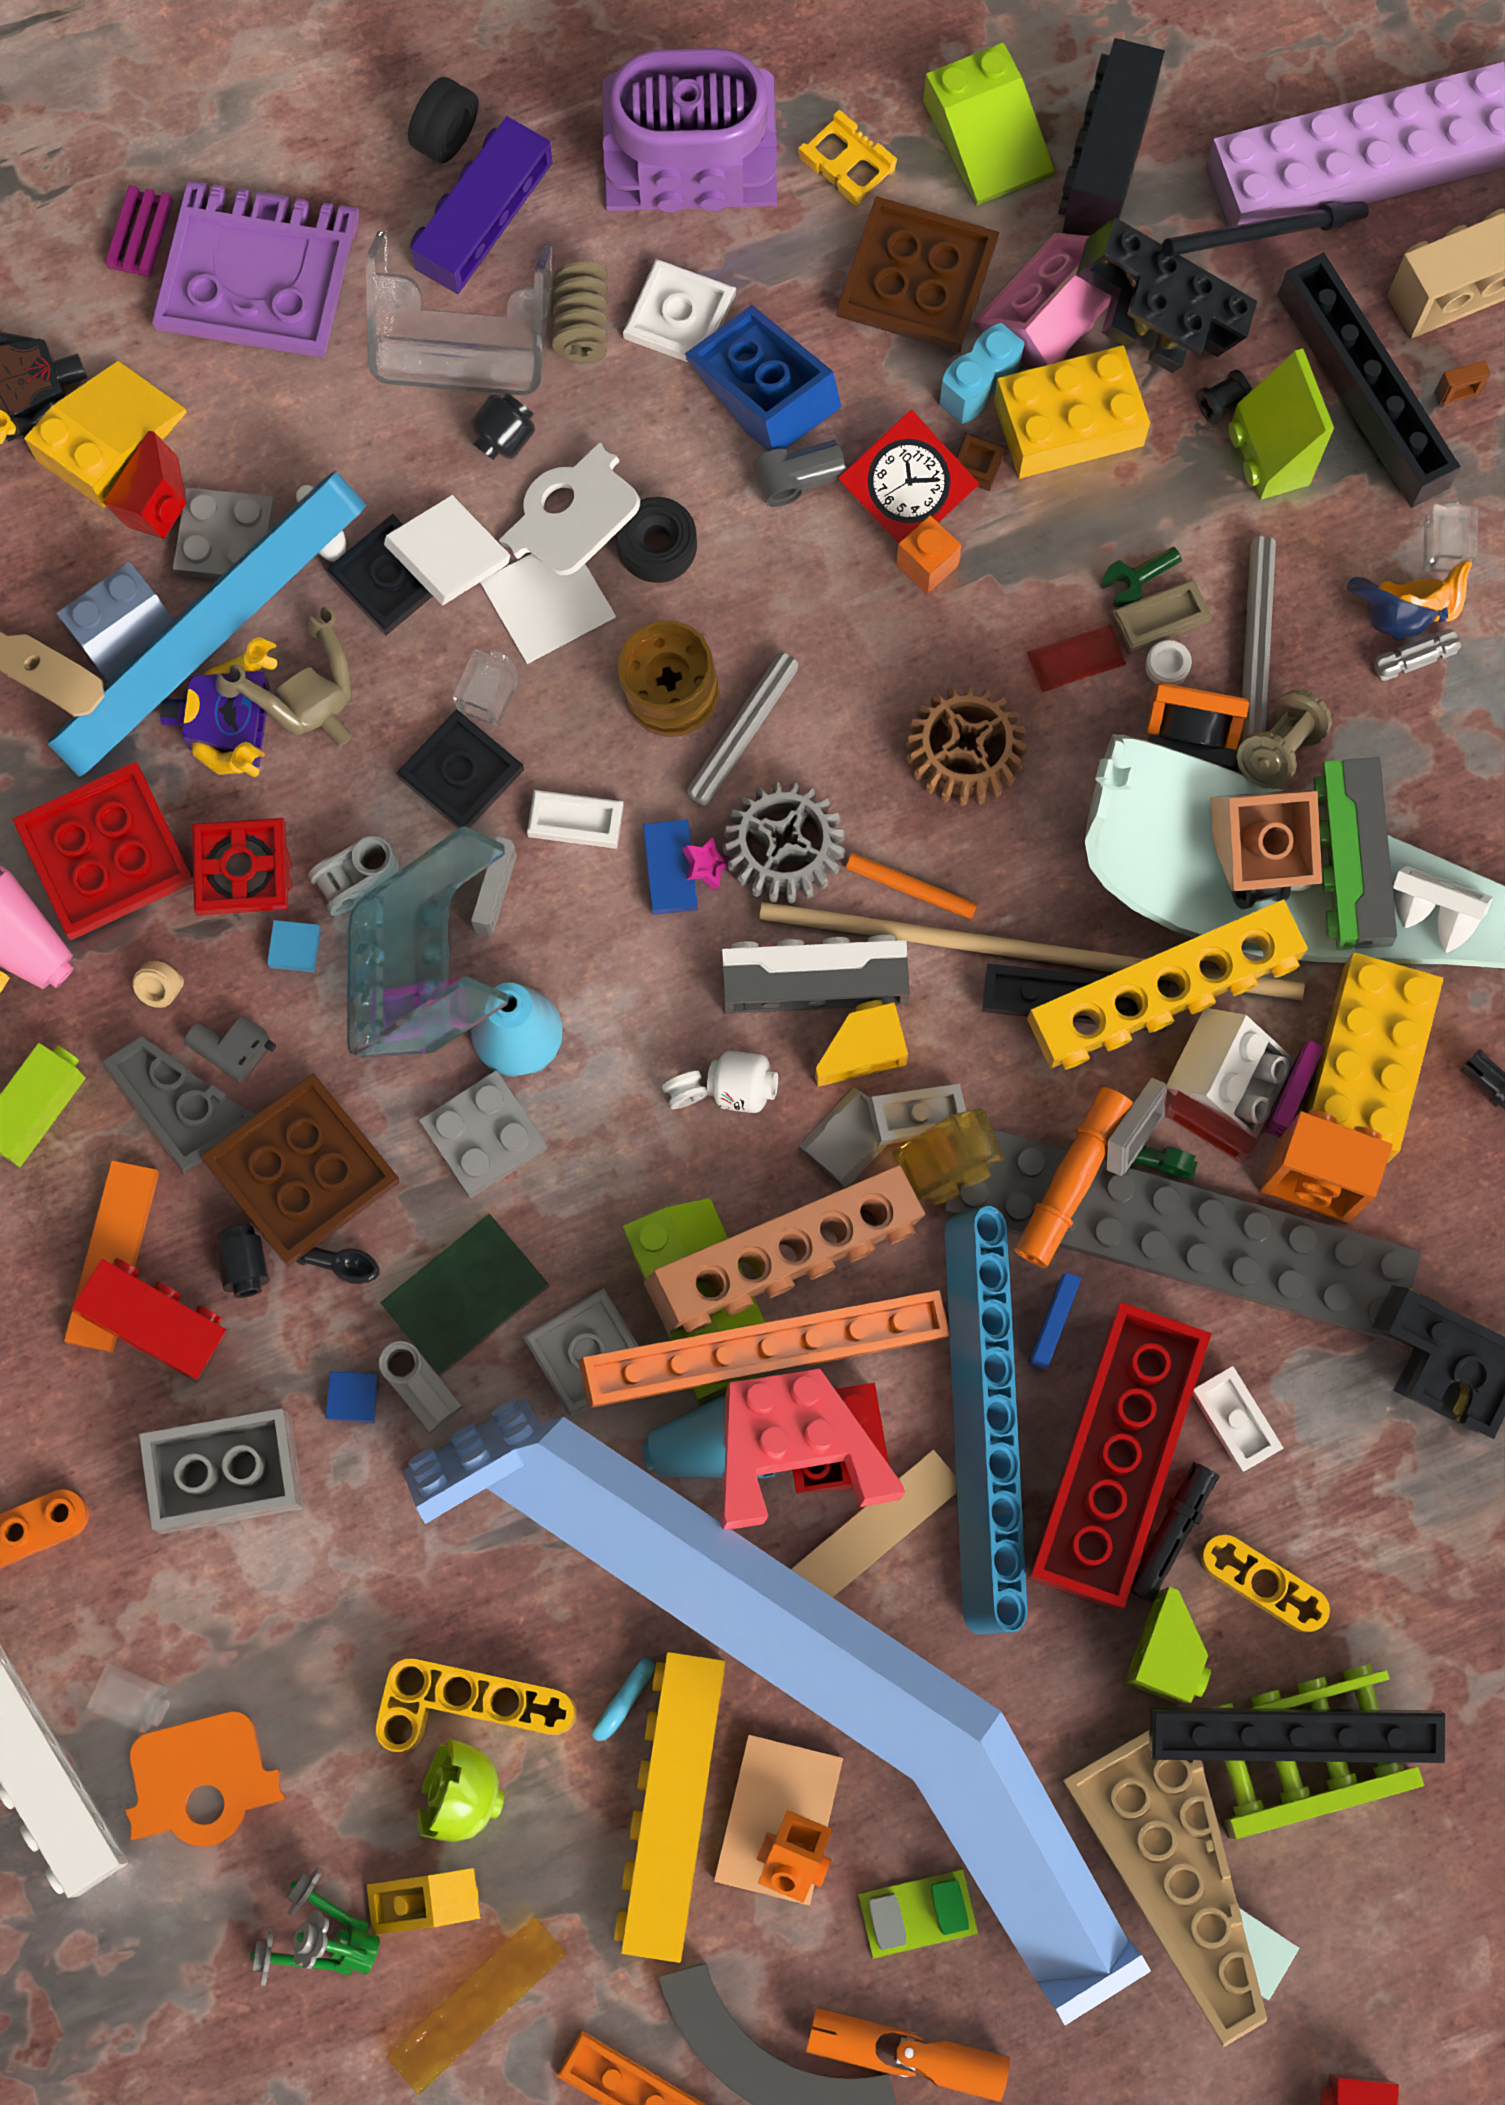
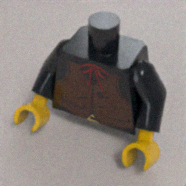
[0,331,87,444]

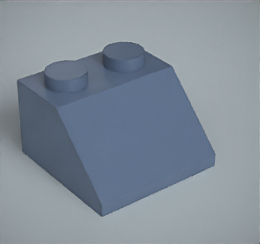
[56,561,174,683]

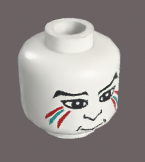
[707,1051,778,1113]

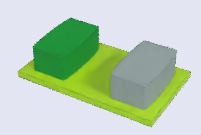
[858,1869,978,1959]

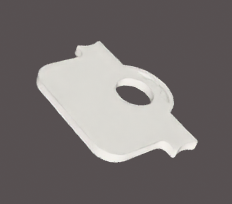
[499,443,640,575]

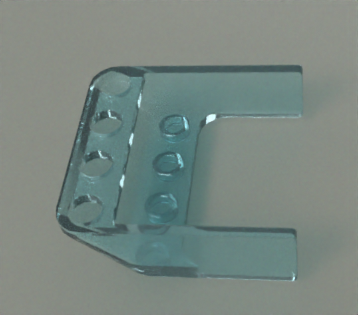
[347,826,508,1058]

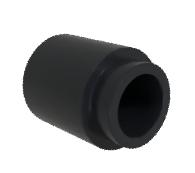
[215,1225,270,1298]

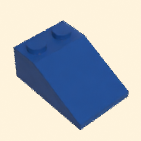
[685,305,841,451]

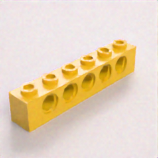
[1027,899,1308,1070]

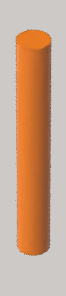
[846,852,978,920]

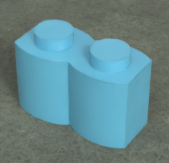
[939,323,1025,424]

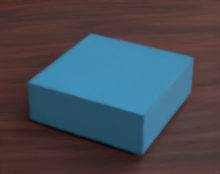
[267,920,321,973]

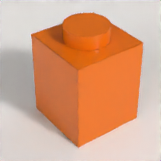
[896,515,962,594]

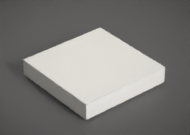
[623,259,736,363]
[384,495,511,606]

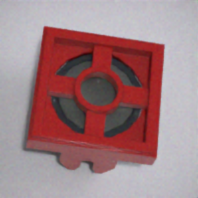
[192,818,293,916]

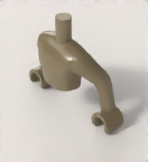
[215,606,353,747]

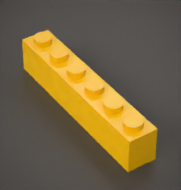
[614,1652,725,1963]

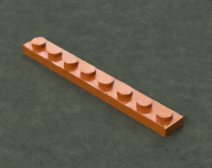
[578,1290,949,1408]

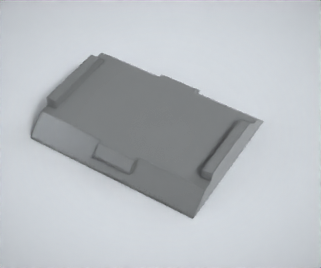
[798,1087,888,1188]

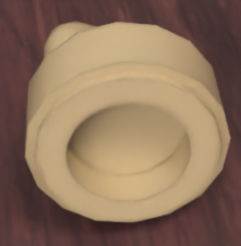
[132,961,184,1008]

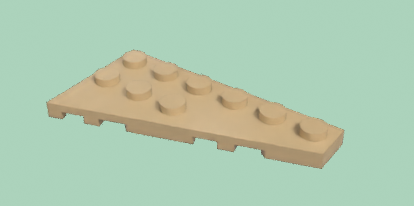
[1063,1730,1267,2048]

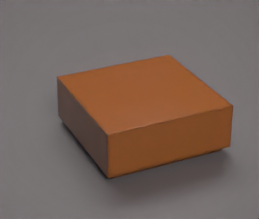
[1434,360,1491,405]

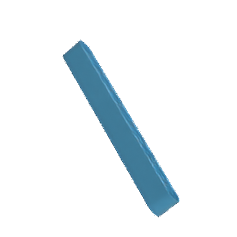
[47,470,367,777]
[944,1206,1028,1635]

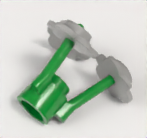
[249,1867,380,1986]

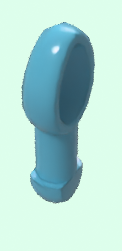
[591,1657,656,1741]

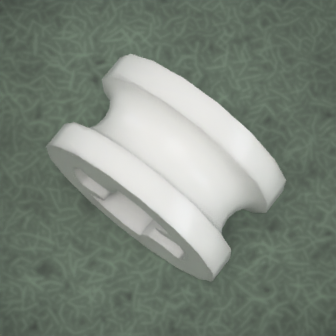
[662,1071,708,1109]

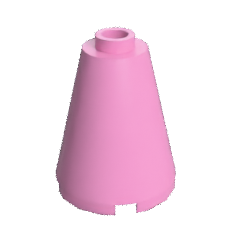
[0,865,74,989]

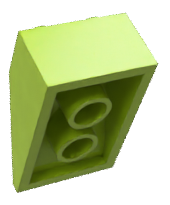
[923,42,1055,206]
[1229,348,1334,500]

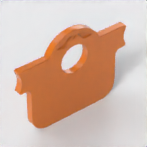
[124,1711,286,1847]

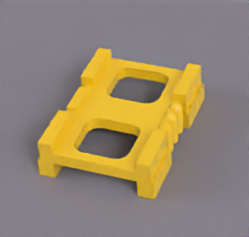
[798,109,897,207]

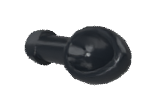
[296,1247,380,1284]

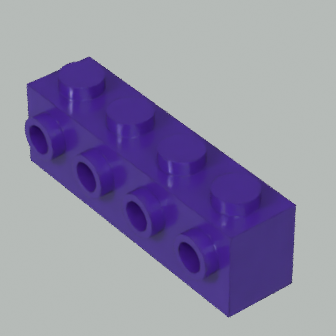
[410,116,553,294]

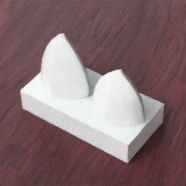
[1393,865,1493,953]

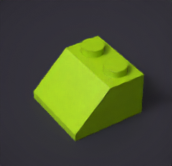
[1124,1586,1211,1705]

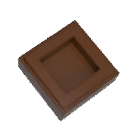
[956,433,1006,491]

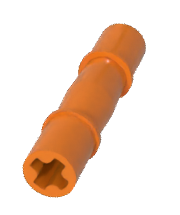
[1014,1087,1134,1268]

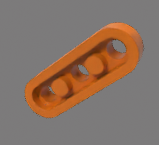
[0,1489,89,1569]

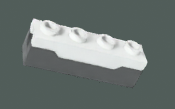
[722,935,910,1014]

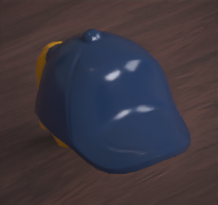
[1347,560,1472,640]

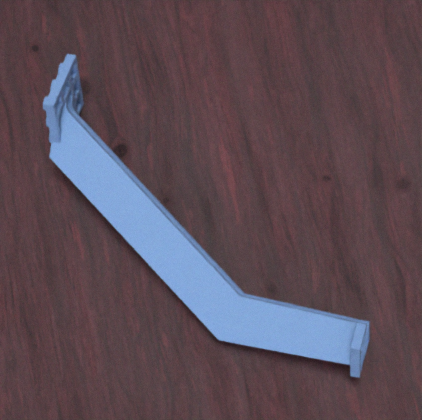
[402,1398,1150,2025]

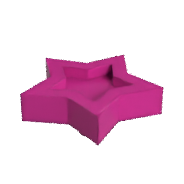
[682,837,729,890]

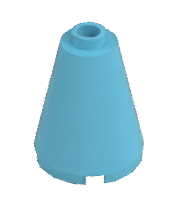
[471,983,562,1077]
[642,1394,778,1479]

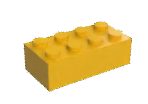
[1305,952,1444,1163]

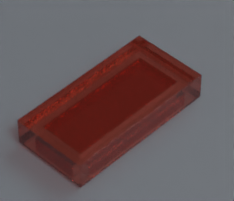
[1165,1091,1259,1163]

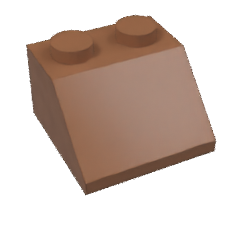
[1210,790,1322,891]

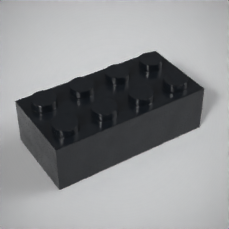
[1058,38,1165,236]

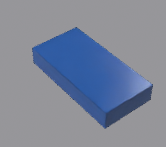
[643,819,698,915]
[1028,1272,1082,1372]

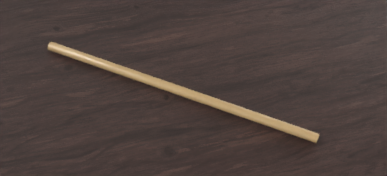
[759,902,1305,1001]

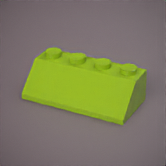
[623,1198,776,1406]

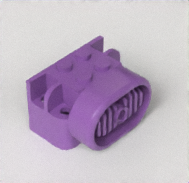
[602,48,777,212]

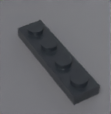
[982,963,1171,1032]

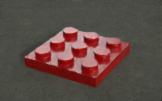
[12,761,193,941]

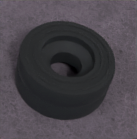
[408,77,479,163]
[617,497,697,583]

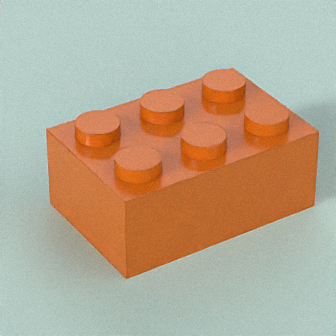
[1260,1110,1393,1224]

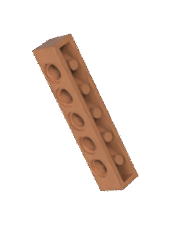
[644,1165,926,1335]

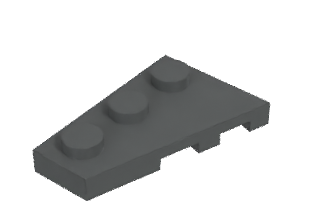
[102,1036,256,1174]

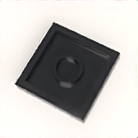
[326,514,433,636]
[396,709,524,834]

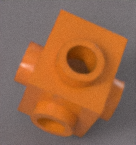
[756,1810,833,1903]

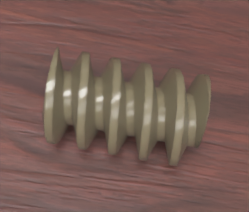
[552,261,608,363]

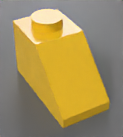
[815,1000,908,1087]
[367,1868,480,1935]

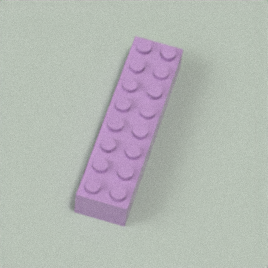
[1206,61,1505,227]

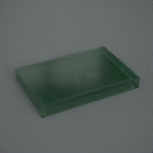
[380,1213,549,1376]

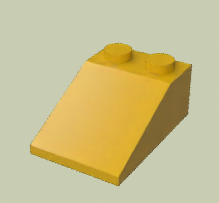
[24,361,187,509]

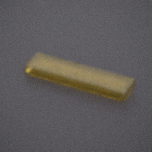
[386,1916,568,2095]

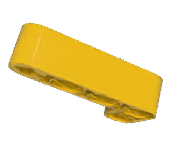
[376,1659,577,1752]

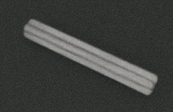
[687,652,798,806]

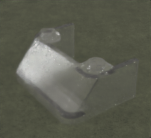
[366,231,552,395]

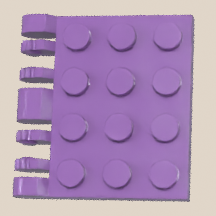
[152,180,359,358]

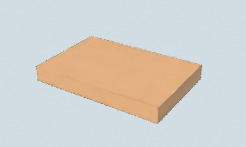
[714,1735,843,1906]

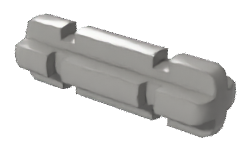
[1373,629,1461,681]

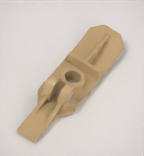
[0,632,105,717]

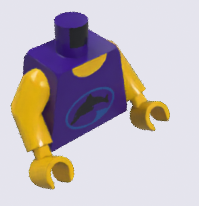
[160,637,277,777]

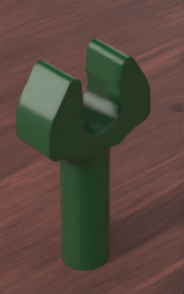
[1101,547,1182,607]
[1133,1146,1198,1180]

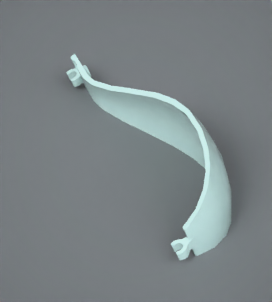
[1085,734,1505,969]

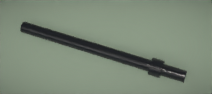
[1162,201,1369,257]

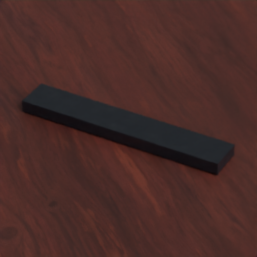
[1149,1707,1445,1763]

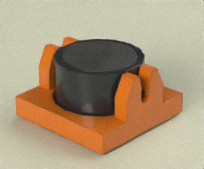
[1146,683,1250,750]

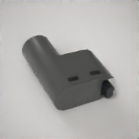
[184,1016,276,1083]

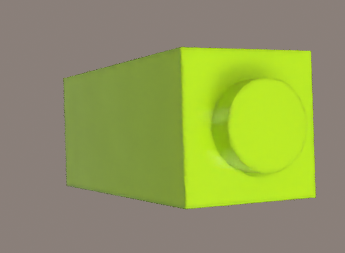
[0,1043,86,1168]

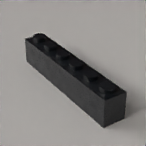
[1278,252,1461,508]

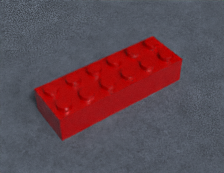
[1027,1302,1212,1612]

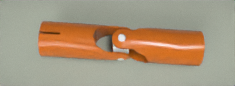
[806,2007,1010,2102]

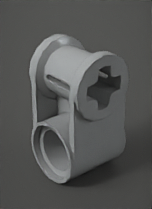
[308,836,399,916]

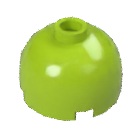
[417,1738,505,1842]

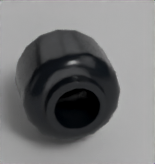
[470,392,535,461]

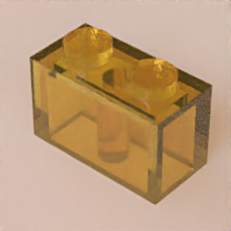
[892,1108,1005,1205]

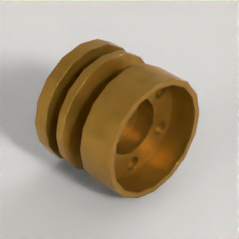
[618,620,719,737]

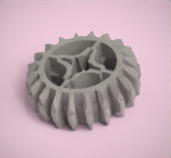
[723,781,845,904]

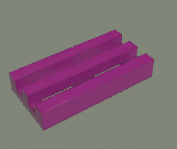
[106,185,173,277]
[1265,1040,1325,1138]

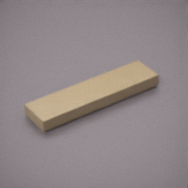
[791,1449,957,1598]

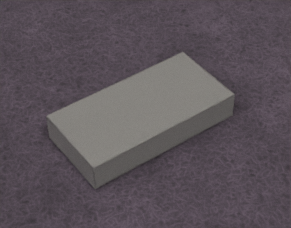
[471,836,517,938]
[1107,1078,1167,1176]

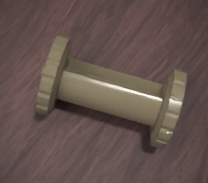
[1237,689,1332,789]

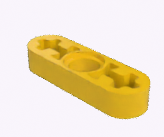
[1200,1535,1330,1633]

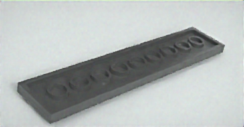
[944,1123,1421,1343]

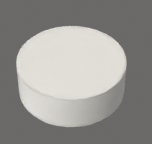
[1145,640,1192,686]

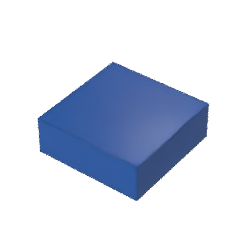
[326,1371,379,1423]

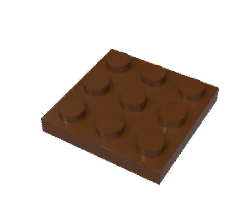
[837,196,999,353]
[201,1073,400,1267]

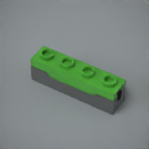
[1314,757,1397,950]

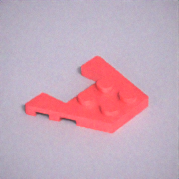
[720,1369,905,1530]

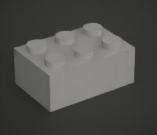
[139,1408,305,1534]

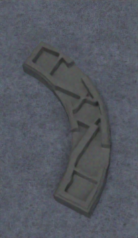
[658,1963,897,2105]

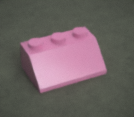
[973,233,1112,367]

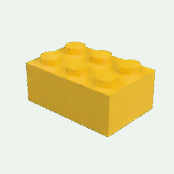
[993,345,1150,479]

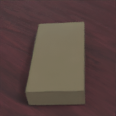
[1111,579,1212,654]

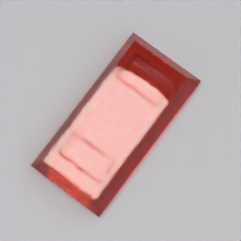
[1027,624,1126,693]

